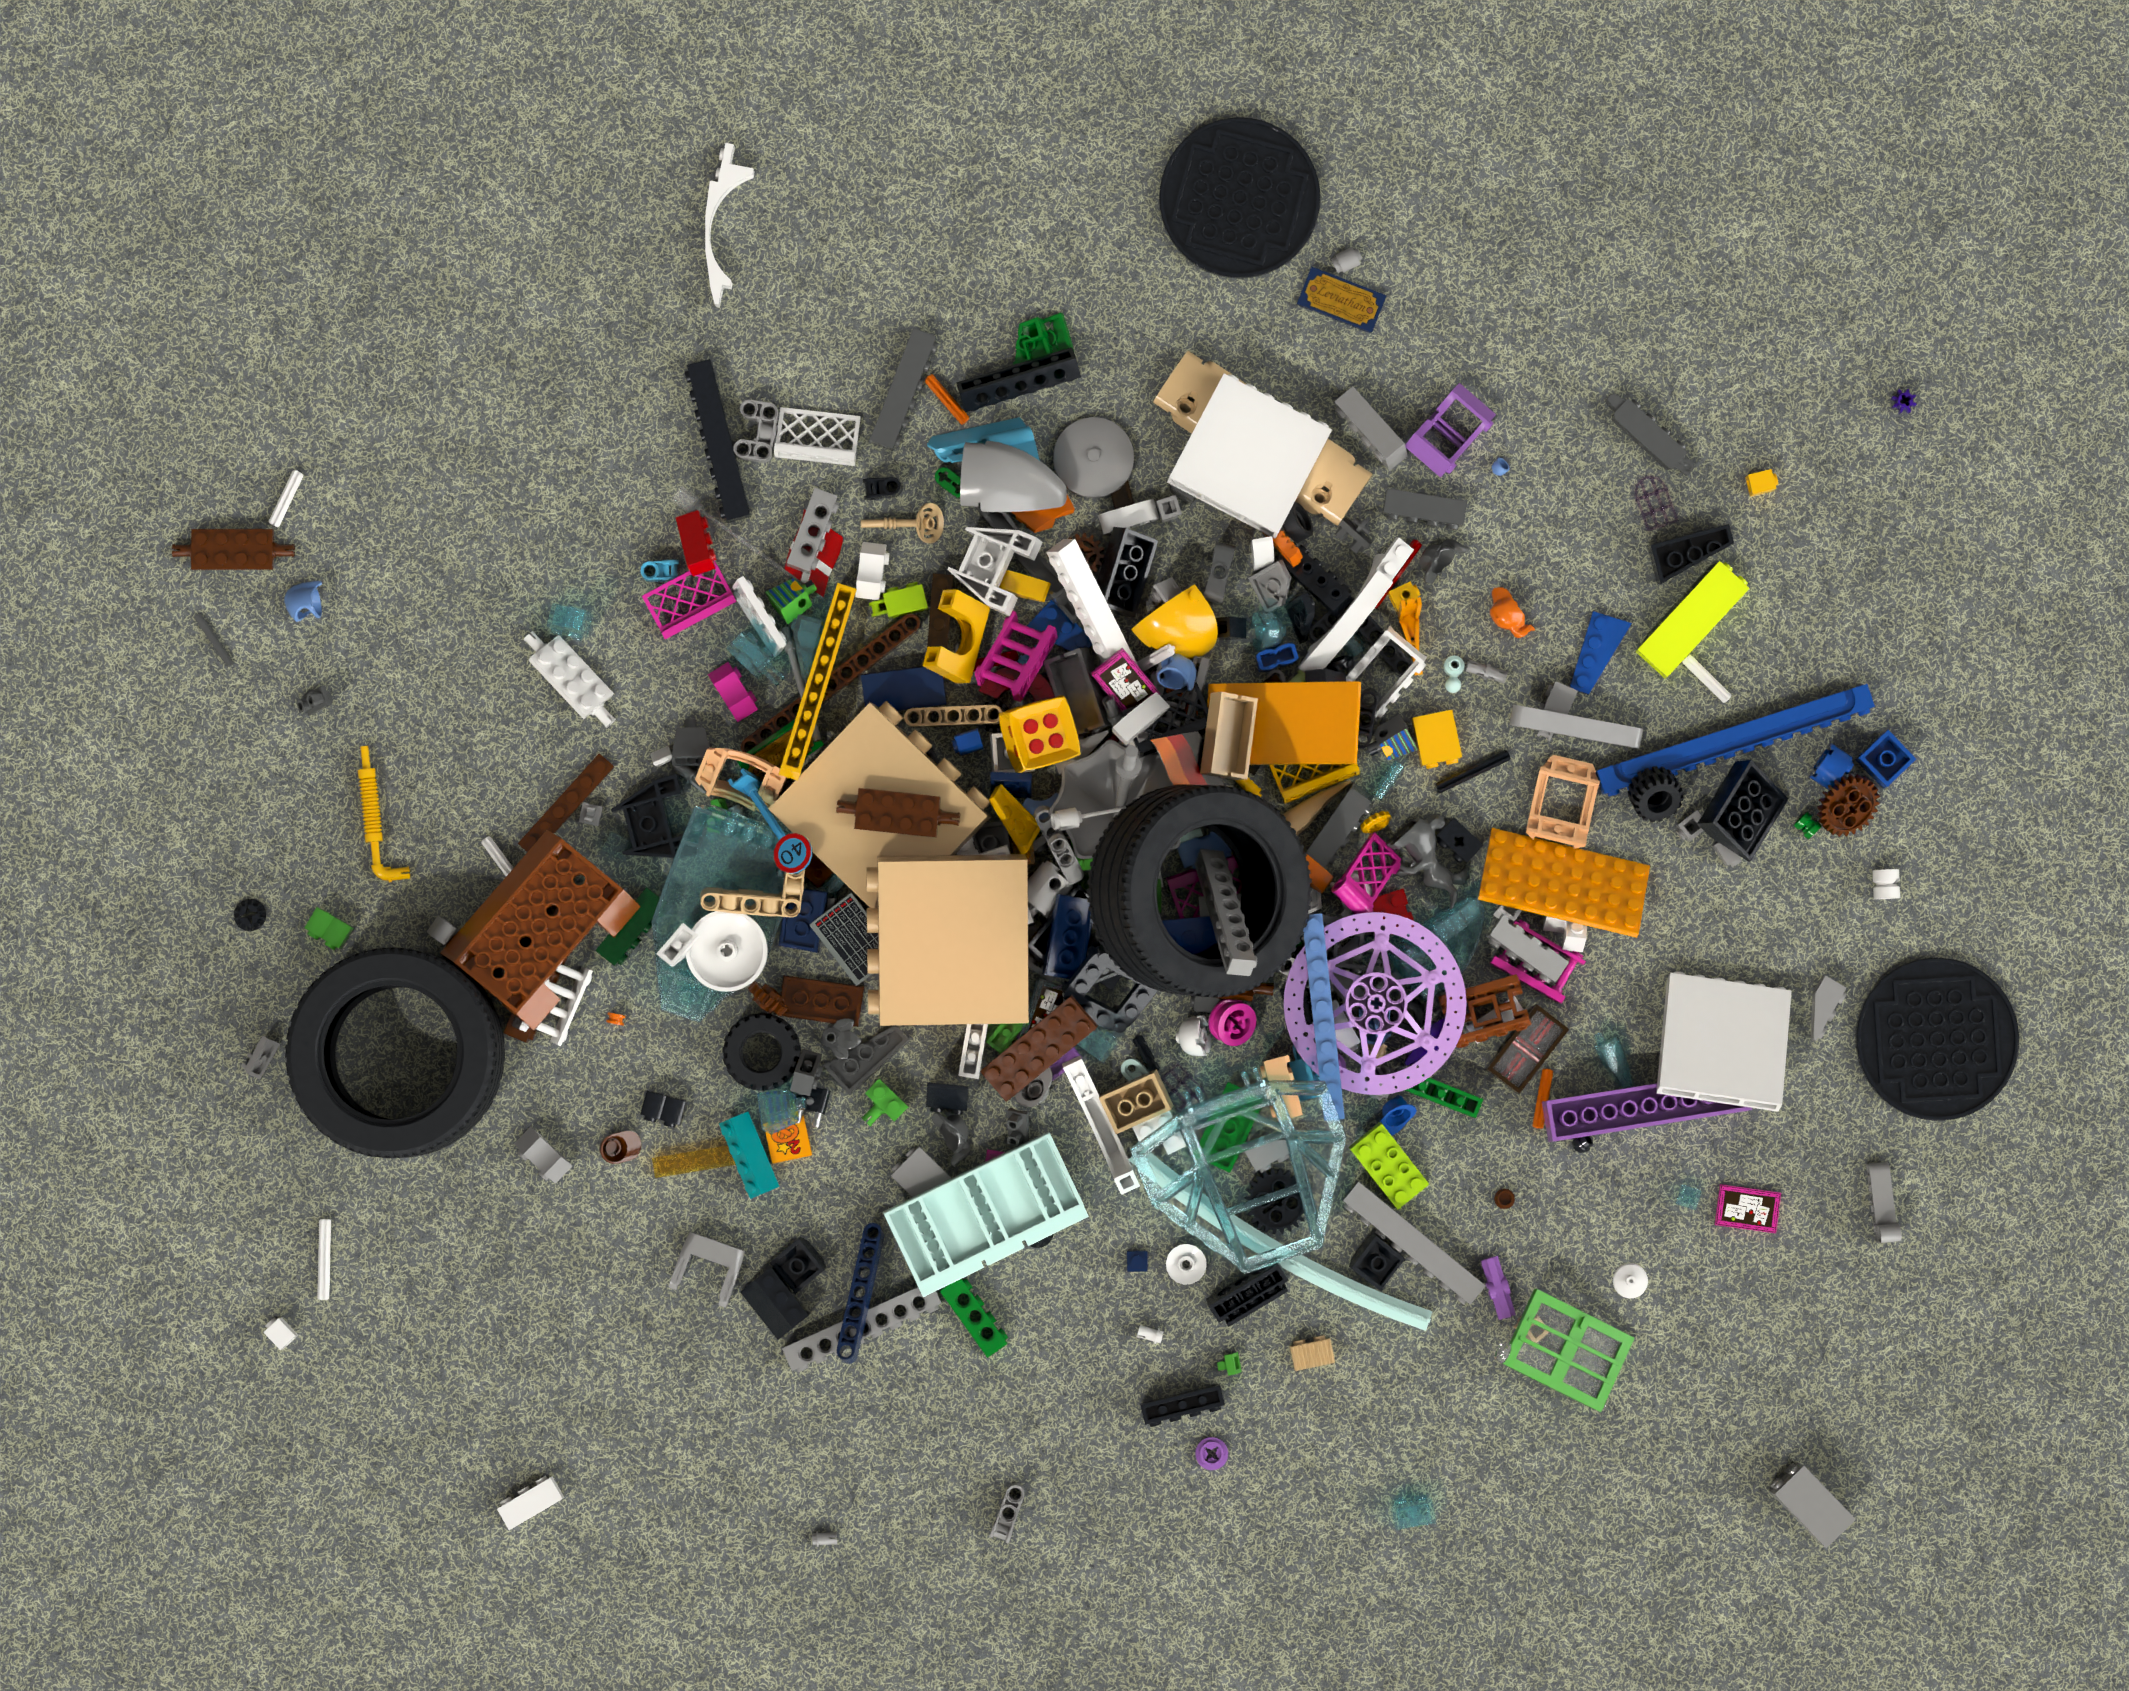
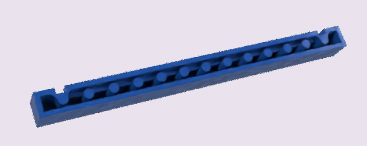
[1596,684,1875,797]

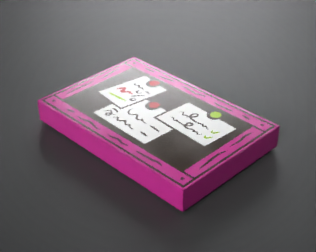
[1091,647,1160,711]
[1714,1184,1781,1233]

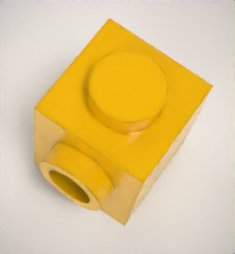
[1388,581,1421,612]

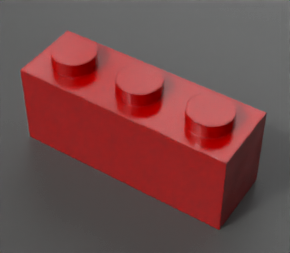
[675,510,717,576]

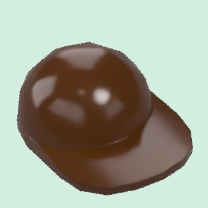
[599,1130,641,1164]

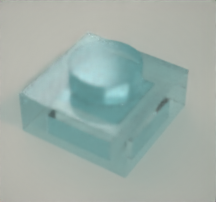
[1675,1185,1702,1210]

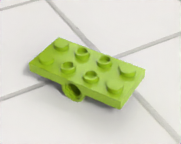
[1348,1122,1429,1210]

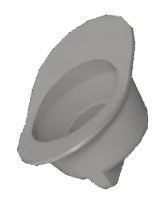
[1015,1067,1052,1108]

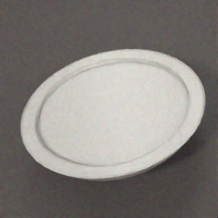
[1613,1263,1648,1298]

